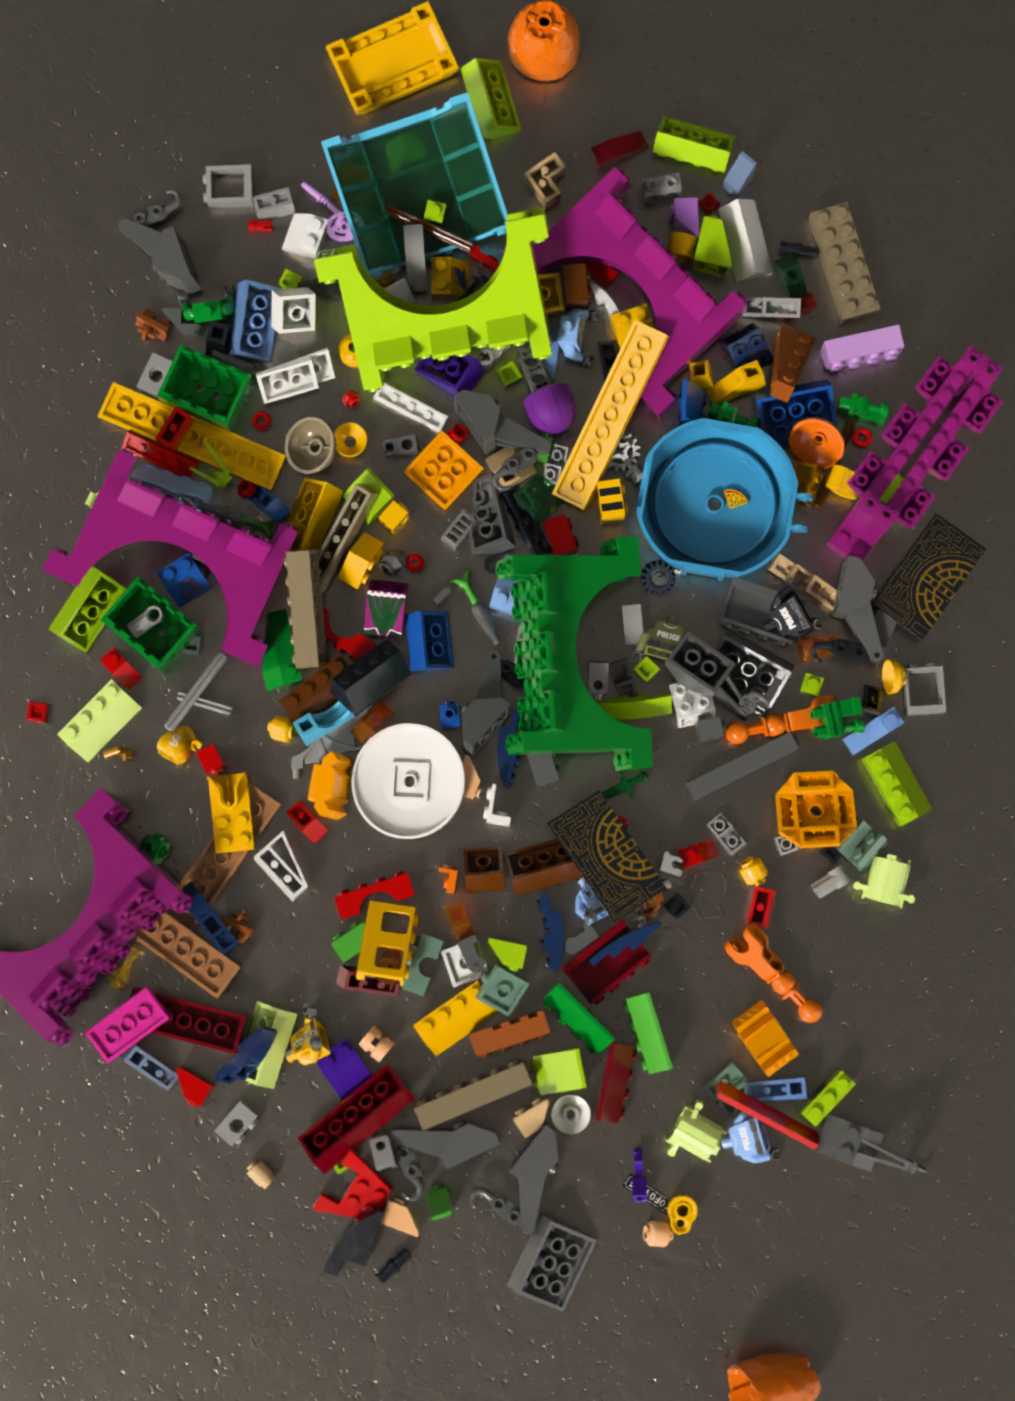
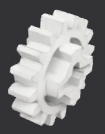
[608,432,640,473]

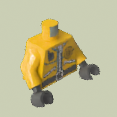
[285,1003,330,1065]

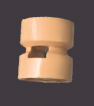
[358,1026,395,1062]

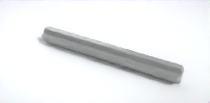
[164,652,227,732]

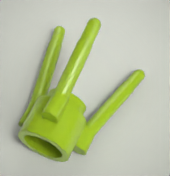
[189,442,232,489]

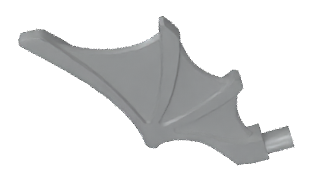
[291,710,368,779]

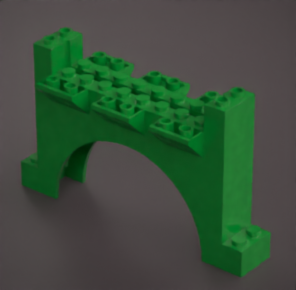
[496,537,653,771]

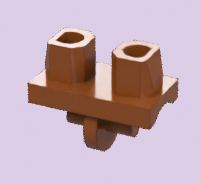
[136,308,171,341]
[220,909,255,944]

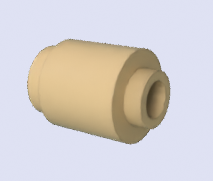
[247,1160,275,1189]

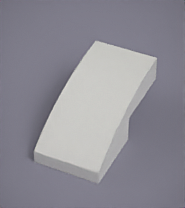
[590,283,619,315]

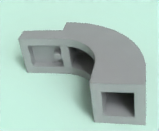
[403,224,428,292]

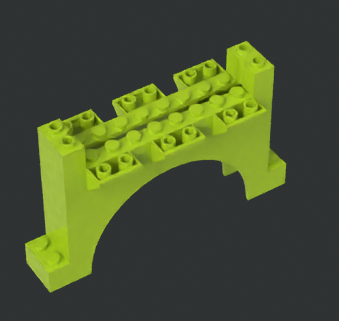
[314,207,553,392]

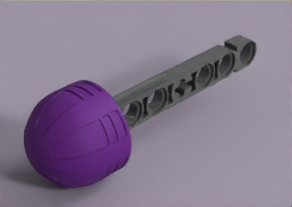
[517,337,576,434]

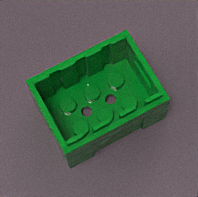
[157,345,254,432]
[100,576,201,673]

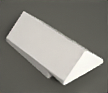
[718,199,773,284]
[256,348,335,404]

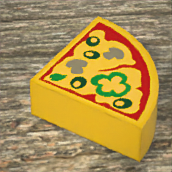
[724,490,748,509]

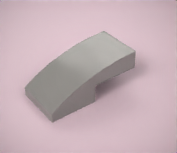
[621,604,643,645]

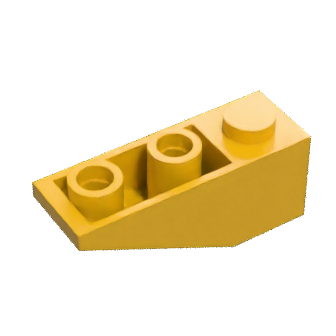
[706,360,766,405]

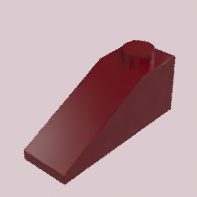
[590,130,649,171]
[336,964,400,997]

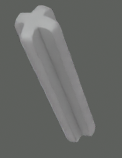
[177,690,233,715]

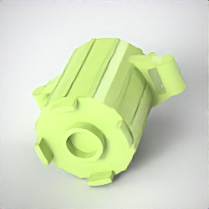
[853,852,916,909]
[665,1099,727,1162]

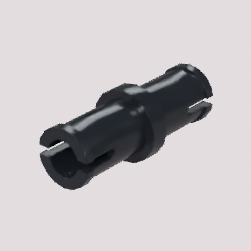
[778,240,818,259]
[375,1248,412,1284]

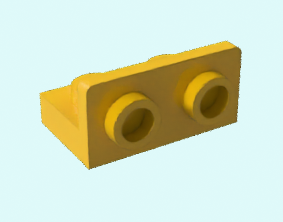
[794,461,823,506]

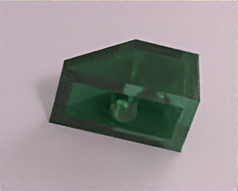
[774,253,808,298]

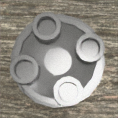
[263,340,300,370]

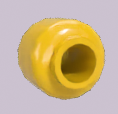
[267,715,297,742]
[739,856,768,886]

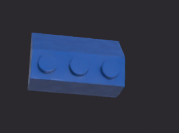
[405,611,454,671]

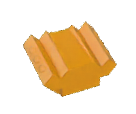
[308,751,354,820]
[731,1000,799,1077]

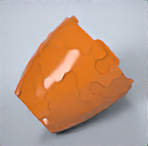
[508,0,580,81]
[727,1352,821,1401]

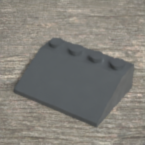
[716,628,795,717]
[507,1214,597,1312]

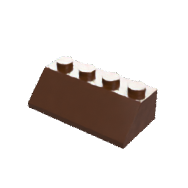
[279,654,349,721]
[504,839,583,896]

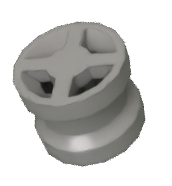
[624,462,643,486]

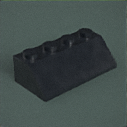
[329,639,411,717]

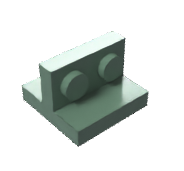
[835,819,888,873]
[475,964,529,1016]

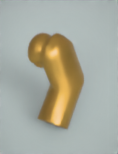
[103,746,133,761]

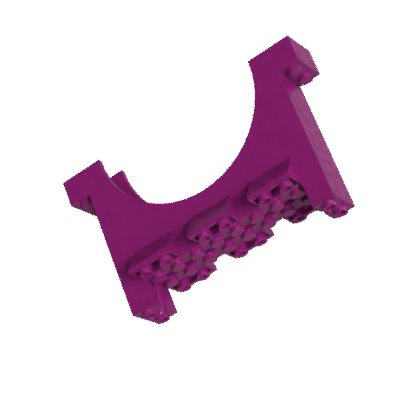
[502,167,748,418]
[826,345,1003,561]
[42,448,298,666]
[0,788,194,1046]

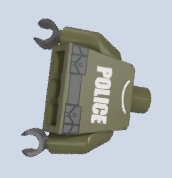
[631,616,685,662]

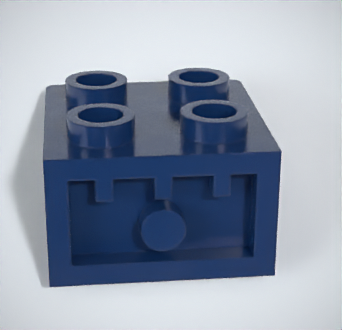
[720,323,774,369]

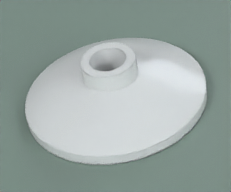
[551,1095,590,1134]

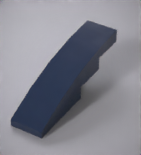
[589,921,662,966]

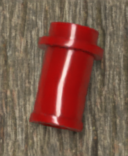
[249,218,272,233]

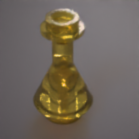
[108,947,141,991]

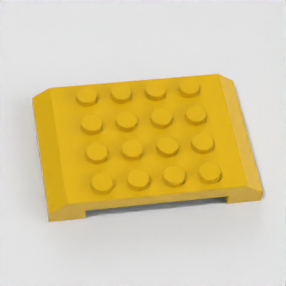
[326,1,459,115]

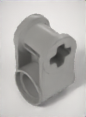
[477,344,510,370]

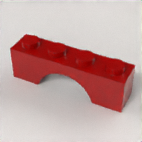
[322,606,377,662]
[334,871,415,920]

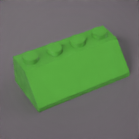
[623,992,673,1074]

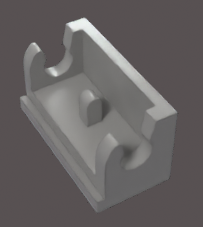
[252,187,296,220]
[658,851,683,877]

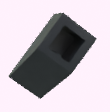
[205,321,231,361]

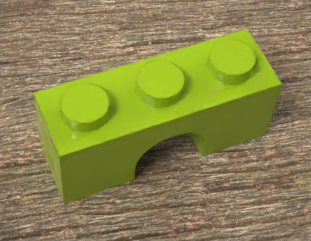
[799,1069,856,1127]

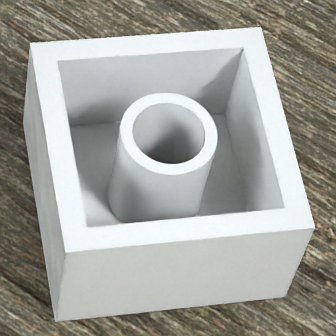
[272,287,316,334]

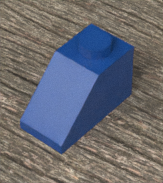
[248,486,290,523]

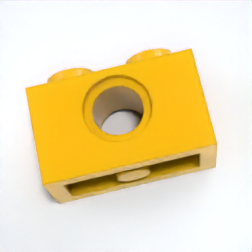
[378,500,410,536]

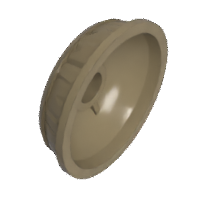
[285,417,337,474]

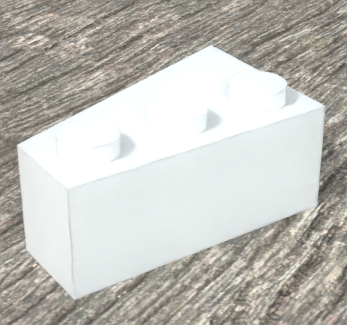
[254,831,308,902]

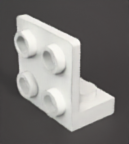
[669,683,716,728]
[484,783,511,827]

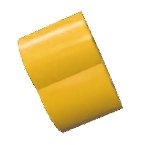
[666,232,698,265]
[825,465,858,500]
[667,1194,697,1234]

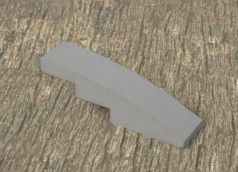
[724,297,801,318]

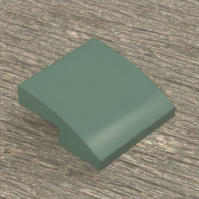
[702,1060,750,1118]

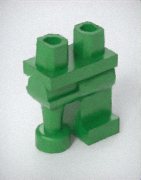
[837,393,890,424]
[707,401,759,427]
[809,696,864,740]

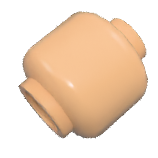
[643,1221,673,1247]

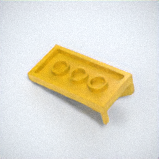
[206,772,255,854]

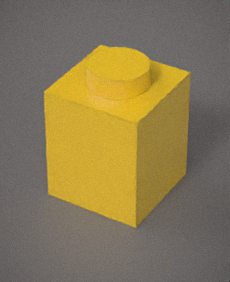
[690,360,714,389]

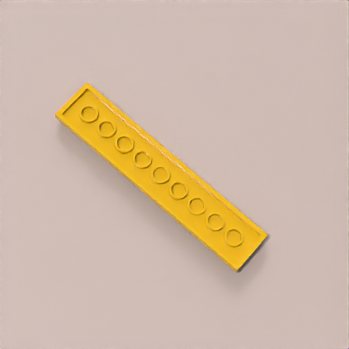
[552,320,669,511]
[98,382,286,491]

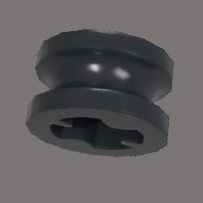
[484,556,500,574]

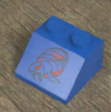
[156,553,212,608]

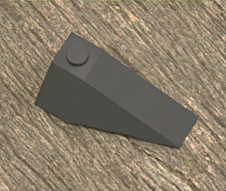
[469,473,516,554]

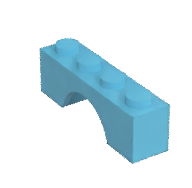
[293,701,372,746]

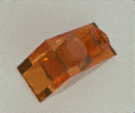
[351,701,394,745]
[444,901,476,941]

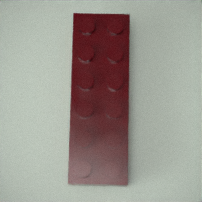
[130,987,249,1054]
[297,1063,416,1174]

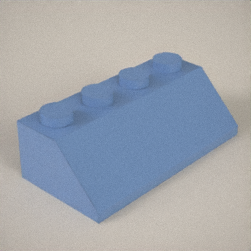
[227,279,281,362]

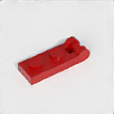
[469,245,500,273]

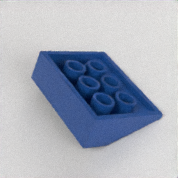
[753,379,837,450]

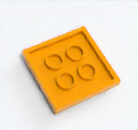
[403,431,484,511]

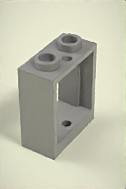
[203,164,254,209]
[903,663,946,716]

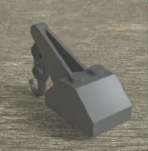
[119,189,202,294]
[454,390,550,491]
[665,631,770,721]
[815,1113,927,1174]
[389,1120,500,1201]
[469,1122,559,1235]

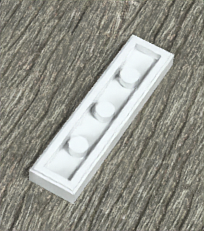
[373,382,449,433]

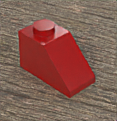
[100,647,143,690]
[286,800,329,844]
[677,838,719,869]
[177,1066,214,1108]

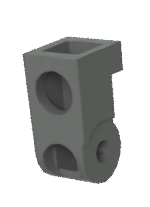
[383,434,420,458]
[564,924,599,954]
[457,934,484,973]

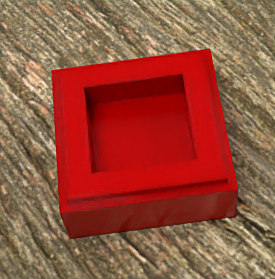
[26,701,49,723]

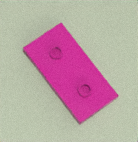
[84,986,171,1064]

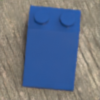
[678,379,707,426]

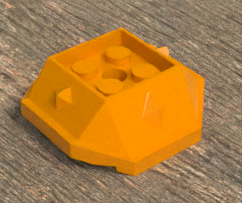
[775,771,857,848]

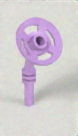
[301,180,364,242]

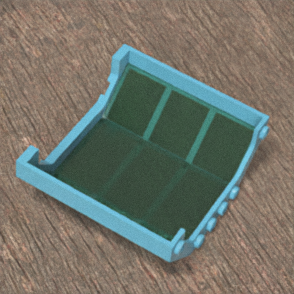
[321,92,507,278]

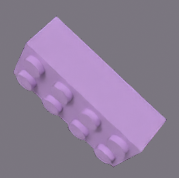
[820,324,904,373]

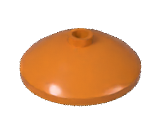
[788,417,845,469]

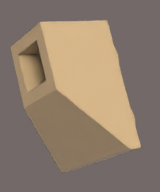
[485,447,537,487]
[513,1096,549,1138]

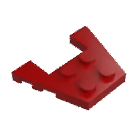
[312,1147,392,1219]

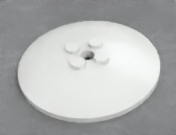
[351,723,465,839]

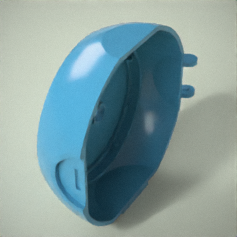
[636,418,814,582]

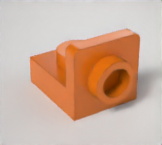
[438,864,459,894]

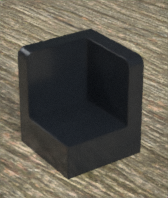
[663,892,691,920]

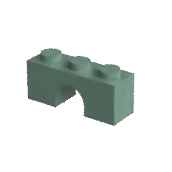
[402,933,444,996]

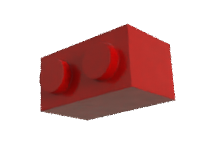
[155,406,194,453]
[543,514,579,555]
[195,744,228,776]
[747,886,778,929]

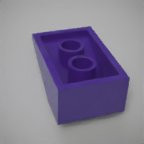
[414,355,485,395]
[316,1037,373,1101]

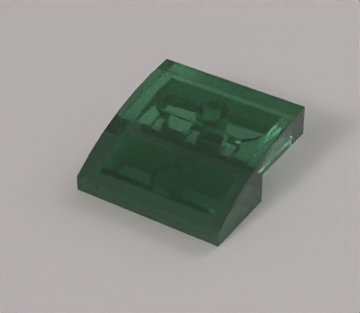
[512,473,565,524]

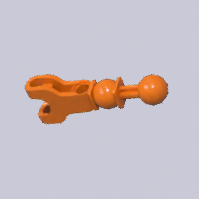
[725,695,837,744]
[725,924,823,1023]

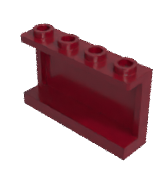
[562,919,651,1005]

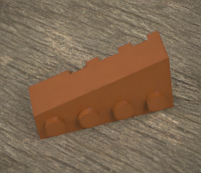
[770,323,816,403]
[469,1009,551,1059]

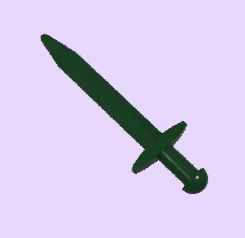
[601,771,649,800]

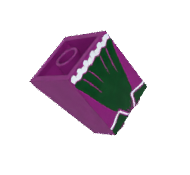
[364,579,409,639]

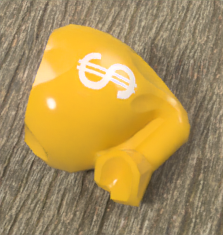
[157,725,203,765]

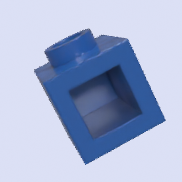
[439,701,461,730]

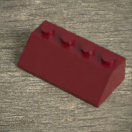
[595,1041,637,1124]

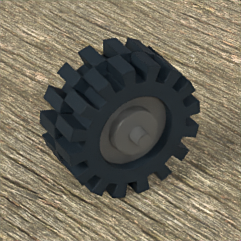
[640,560,676,596]

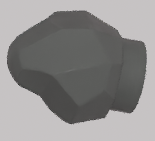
[380,549,406,575]

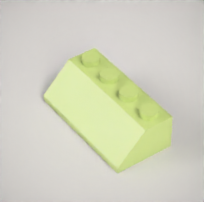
[57,679,142,763]
[245,1001,297,1089]

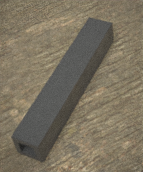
[686,732,800,801]

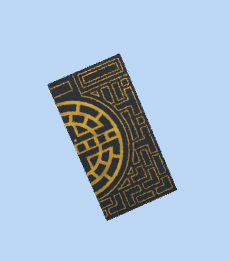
[872,513,986,640]
[547,790,667,922]

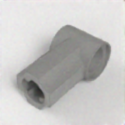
[127,606,165,639]
[811,864,852,899]

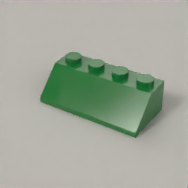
[543,982,615,1054]

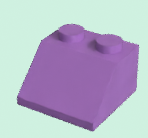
[669,197,699,238]

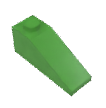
[427,1183,454,1221]

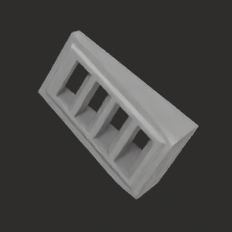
[441,509,472,550]

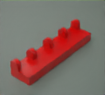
[121,430,199,478]

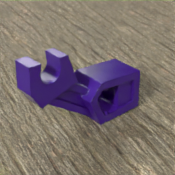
[632,1148,647,1202]

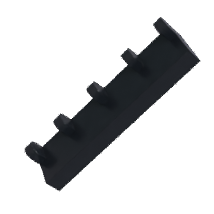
[500,484,552,555]

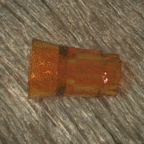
[798,635,839,663]
[376,950,402,984]

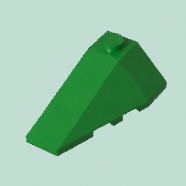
[262,608,304,692]

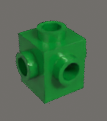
[140,833,171,864]

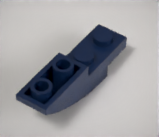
[497,709,521,789]
[182,881,239,955]
[537,893,564,973]
[214,1026,277,1084]

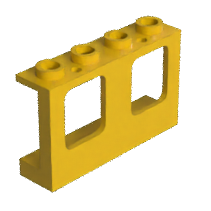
[357,901,419,986]

